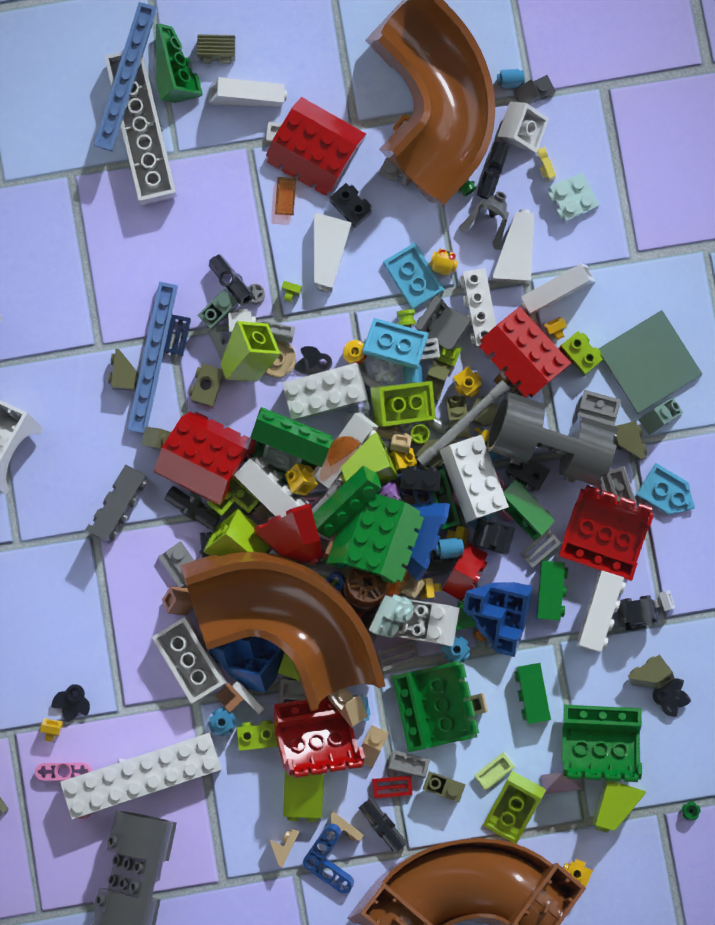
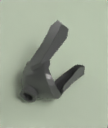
[459,191,509,250]

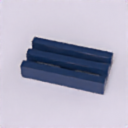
[165,314,191,356]

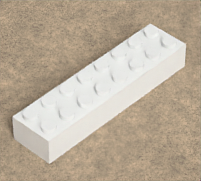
[104,51,177,206]
[60,732,222,819]

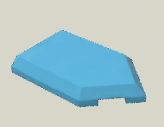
[636,462,695,515]

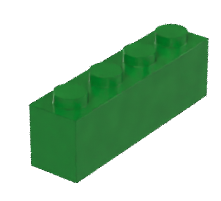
[250,410,333,467]
[313,465,382,539]

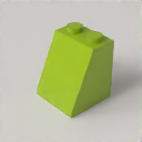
[220,321,280,382]
[340,432,398,485]
[204,509,270,556]
[283,771,324,822]
[592,780,646,833]

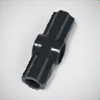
[476,141,510,200]
[208,254,254,306]
[164,485,221,530]
[358,798,408,853]

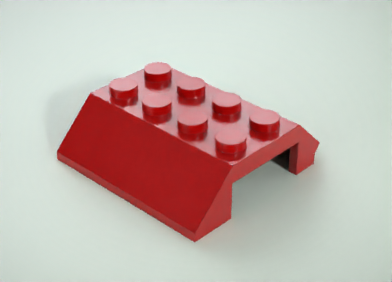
[265,97,367,196]
[479,306,573,398]
[154,411,256,505]
[558,485,654,581]
[274,696,365,778]

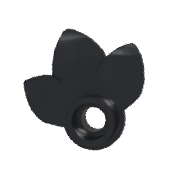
[295,346,332,376]
[652,678,691,717]
[51,684,90,722]

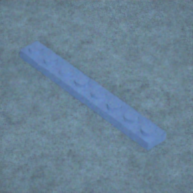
[94,2,157,152]
[127,281,178,434]

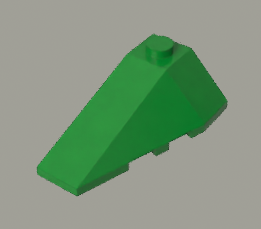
[156,23,203,103]

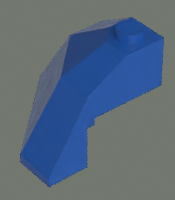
[402,503,450,581]
[464,582,533,657]
[209,637,284,693]

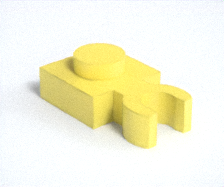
[537,147,556,182]

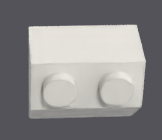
[497,102,549,153]

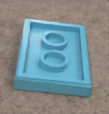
[382,242,445,310]
[362,318,429,369]

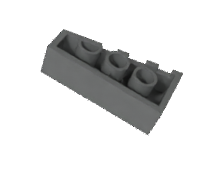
[85,464,148,543]

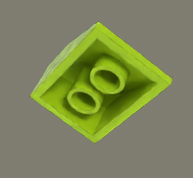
[370,381,436,426]
[482,771,546,844]

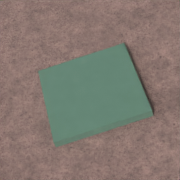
[598,310,702,414]

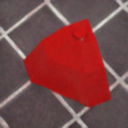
[254,503,323,565]

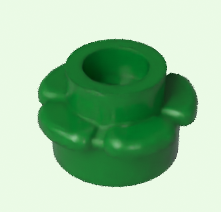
[459,180,476,197]
[681,801,701,821]

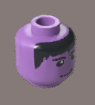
[378,482,405,501]

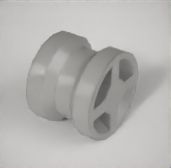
[248,283,265,305]

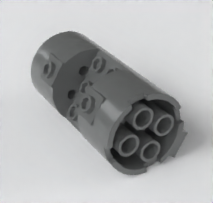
[487,392,618,487]
[91,810,177,925]

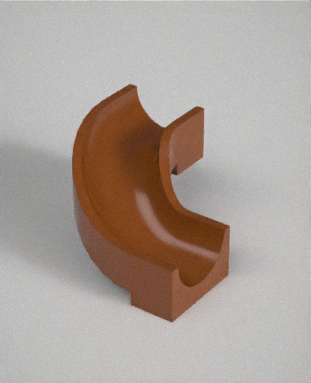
[365,0,495,205]
[180,552,386,711]
[347,838,586,925]

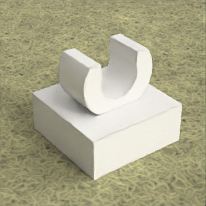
[654,590,676,611]

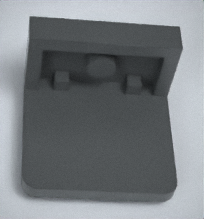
[415,296,471,351]

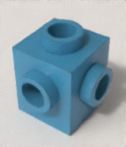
[440,636,470,663]
[208,708,237,737]

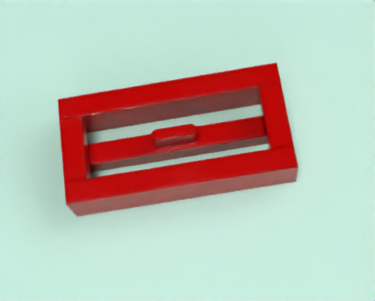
[372,775,413,798]

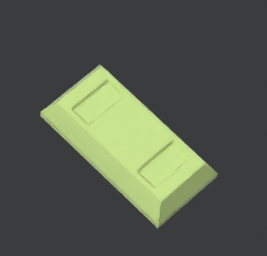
[474,752,515,791]

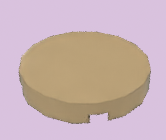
[265,340,296,378]

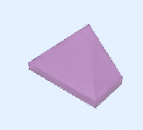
[541,772,582,794]

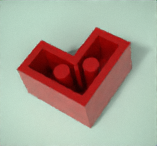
[442,543,488,601]

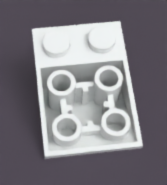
[393,599,460,647]

